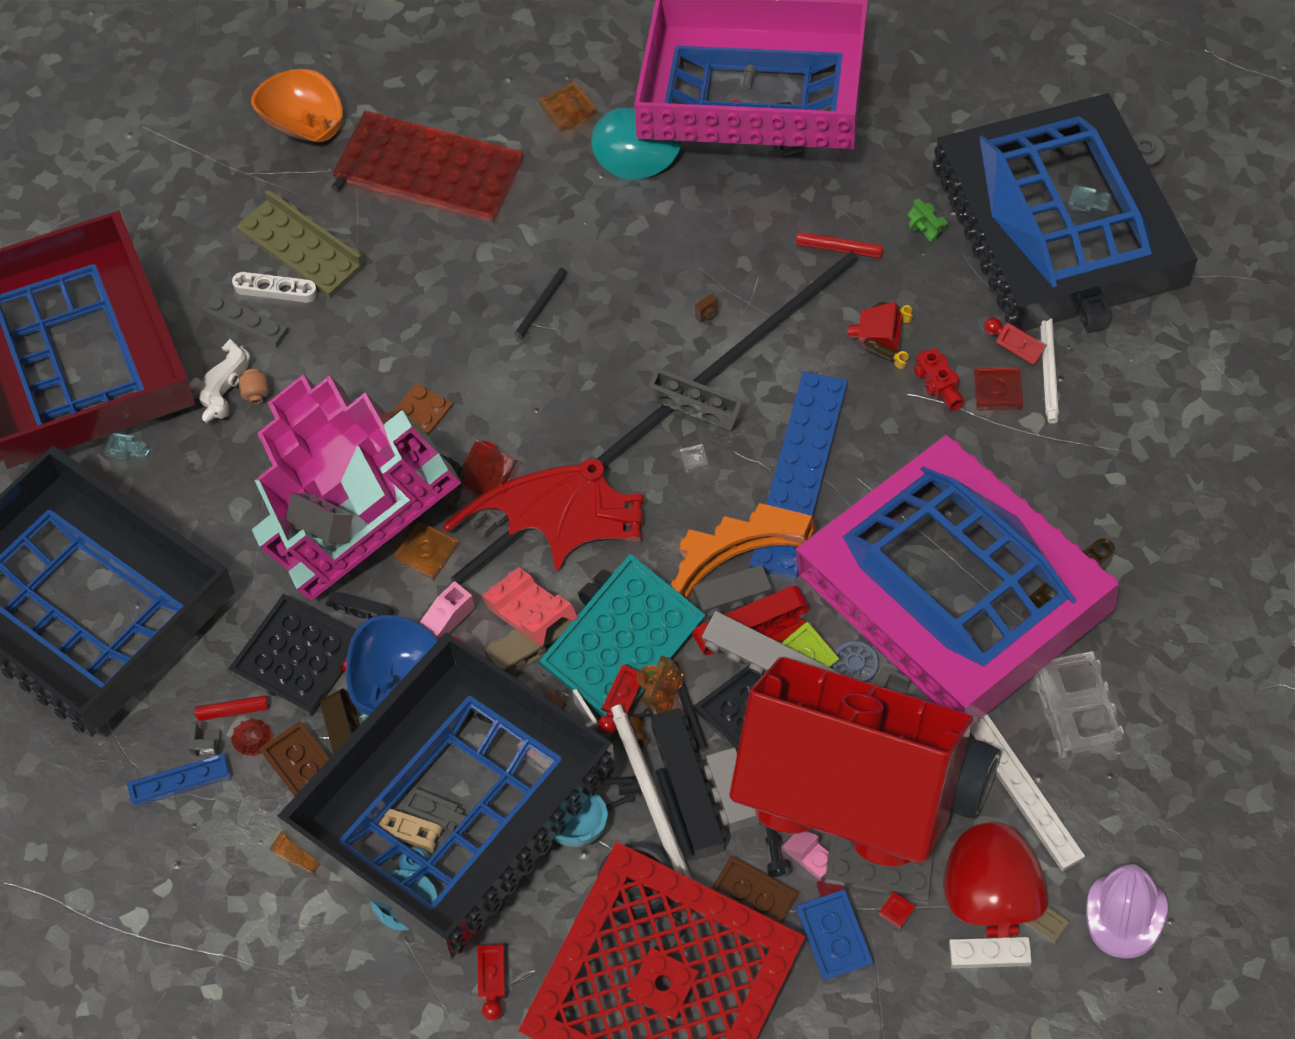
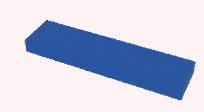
[127,753,231,808]

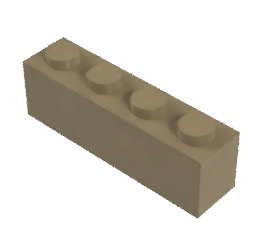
[485,611,578,676]

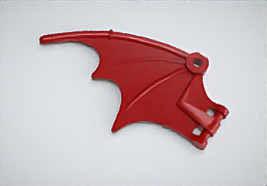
[443,459,644,571]

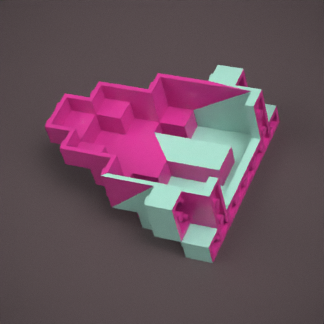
[252,374,461,601]

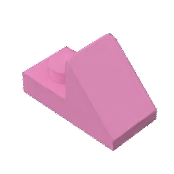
[782,832,828,881]

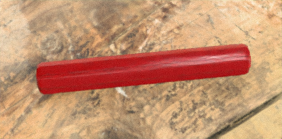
[796,232,883,258]

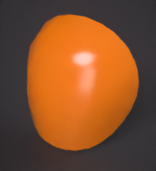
[251,69,343,142]

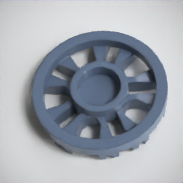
[832,641,878,682]

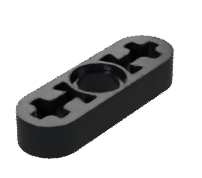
[325,591,395,620]

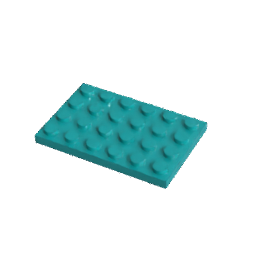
[538,554,705,716]

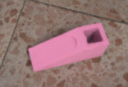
[419,581,475,640]

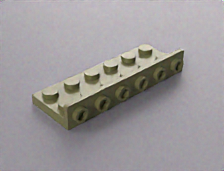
[236,190,364,298]

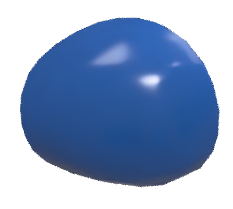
[346,615,438,716]

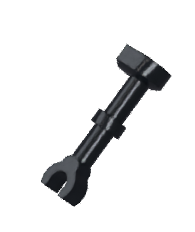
[765,826,791,877]

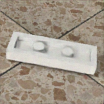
[949,937,1032,969]

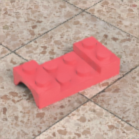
[481,567,578,647]

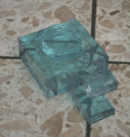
[1068,185,1111,212]
[104,433,150,460]

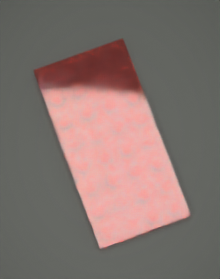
[332,110,524,222]

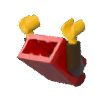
[848,302,913,369]

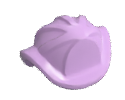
[1086,864,1168,959]

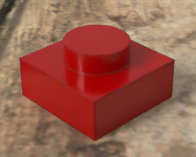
[878,892,915,930]

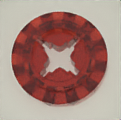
[231,717,272,756]

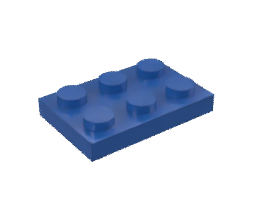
[795,889,873,982]

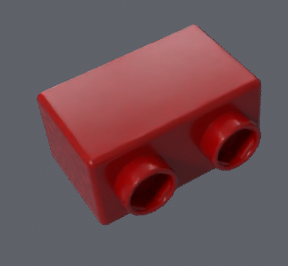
[729,657,973,867]

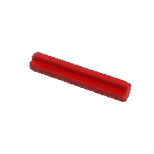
[194,695,268,721]

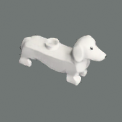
[189,339,250,424]

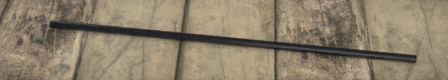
[450,251,858,585]

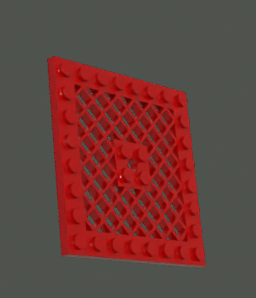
[518,841,805,1039]

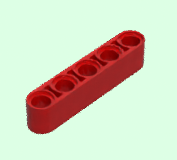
[692,585,809,656]

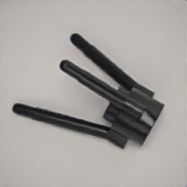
[600,776,640,811]

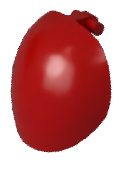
[943,823,1048,938]

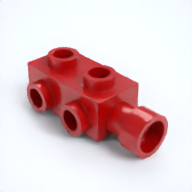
[914,347,965,411]

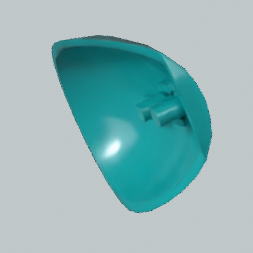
[591,106,682,180]

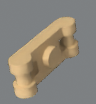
[377,809,443,853]

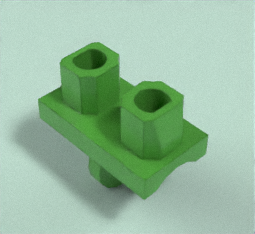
[907,199,947,242]

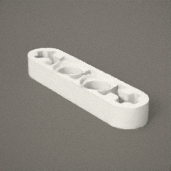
[232,272,318,302]

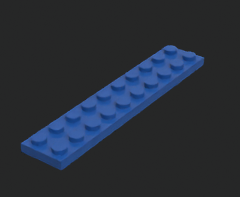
[750,371,848,580]

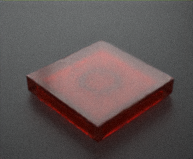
[973,367,1023,411]
[462,439,518,495]

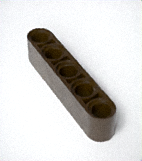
[1022,538,1115,620]
[320,688,360,754]

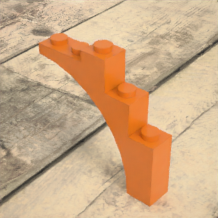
[670,503,816,599]

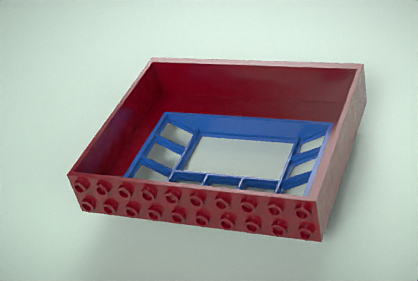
[0,210,195,469]

